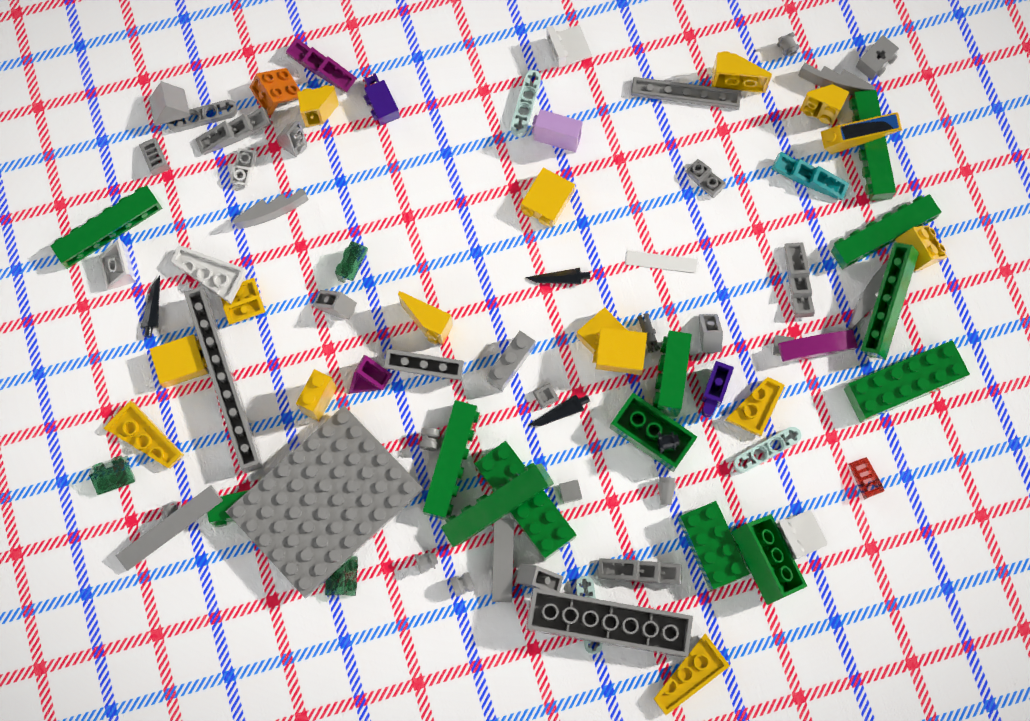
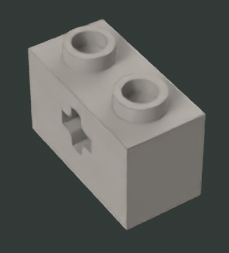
[856,35,899,80]

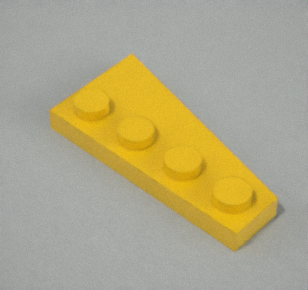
[103,401,184,469]
[653,633,730,716]

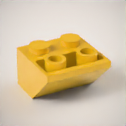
[800,84,849,126]
[297,85,339,127]
[895,225,948,271]

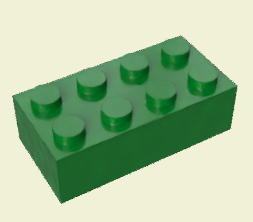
[652,330,692,417]
[609,393,698,473]
[678,501,750,592]
[731,514,808,605]

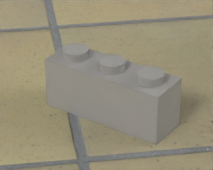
[486,330,536,392]

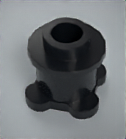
[656,431,679,454]

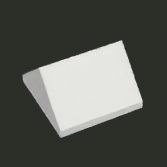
[99,240,136,290]

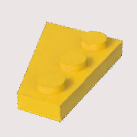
[725,377,785,437]

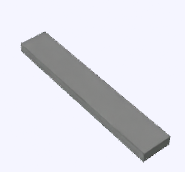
[631,77,742,110]
[115,485,223,571]

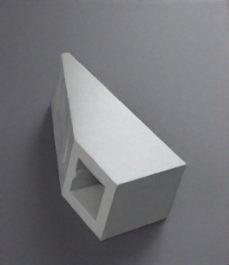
[276,120,307,157]

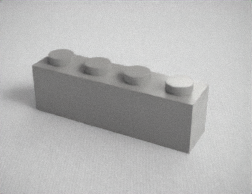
[384,349,465,381]

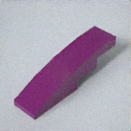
[286,38,357,93]
[778,330,858,362]

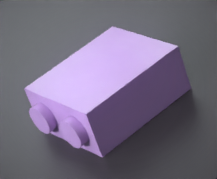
[532,109,583,153]

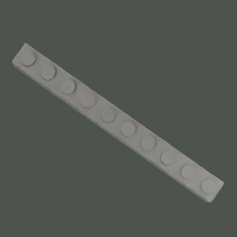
[184,286,264,474]

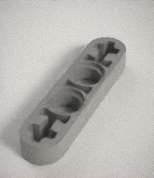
[166,99,238,133]

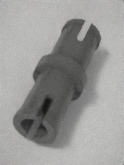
[637,313,660,353]

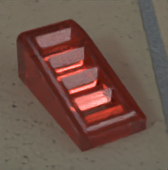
[848,457,885,500]

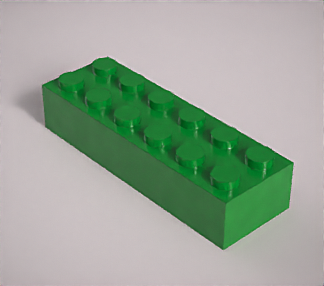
[844,340,970,423]
[474,441,577,561]

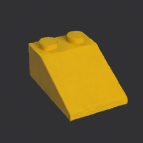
[711,51,772,93]
[398,291,453,345]

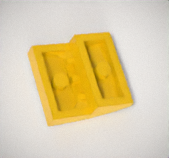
[220,278,266,325]

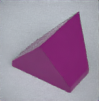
[348,355,392,394]

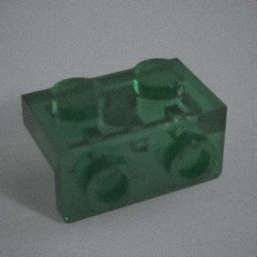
[335,241,368,283]
[89,455,136,495]
[325,556,358,596]

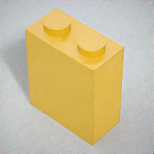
[521,167,576,227]
[576,307,627,354]
[592,327,647,375]
[149,334,208,389]
[296,369,337,422]

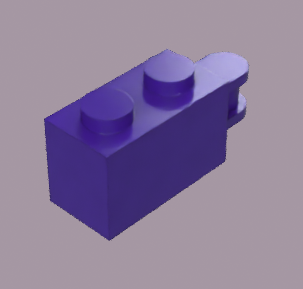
[363,73,400,126]
[701,361,734,418]

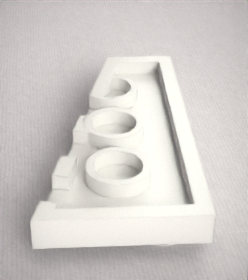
[171,245,247,304]

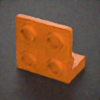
[249,68,300,115]

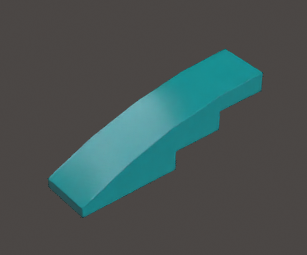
[771,152,849,200]

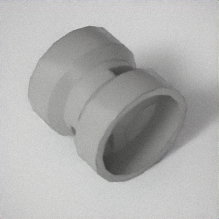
[419,428,441,451]
[450,572,475,597]

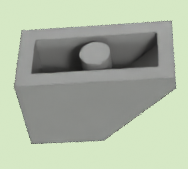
[312,290,357,320]
[699,314,723,354]
[515,563,564,592]

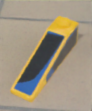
[821,112,902,155]

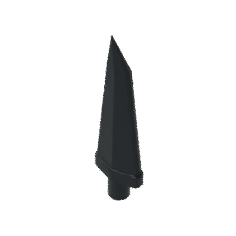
[525,268,591,285]
[140,275,160,338]
[527,395,591,426]

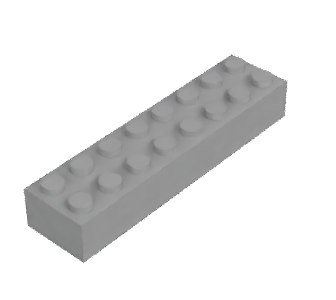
[525,588,693,658]

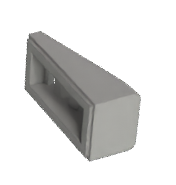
[138,137,170,177]

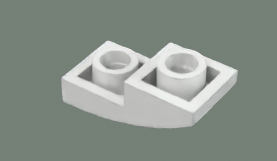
[230,148,258,186]

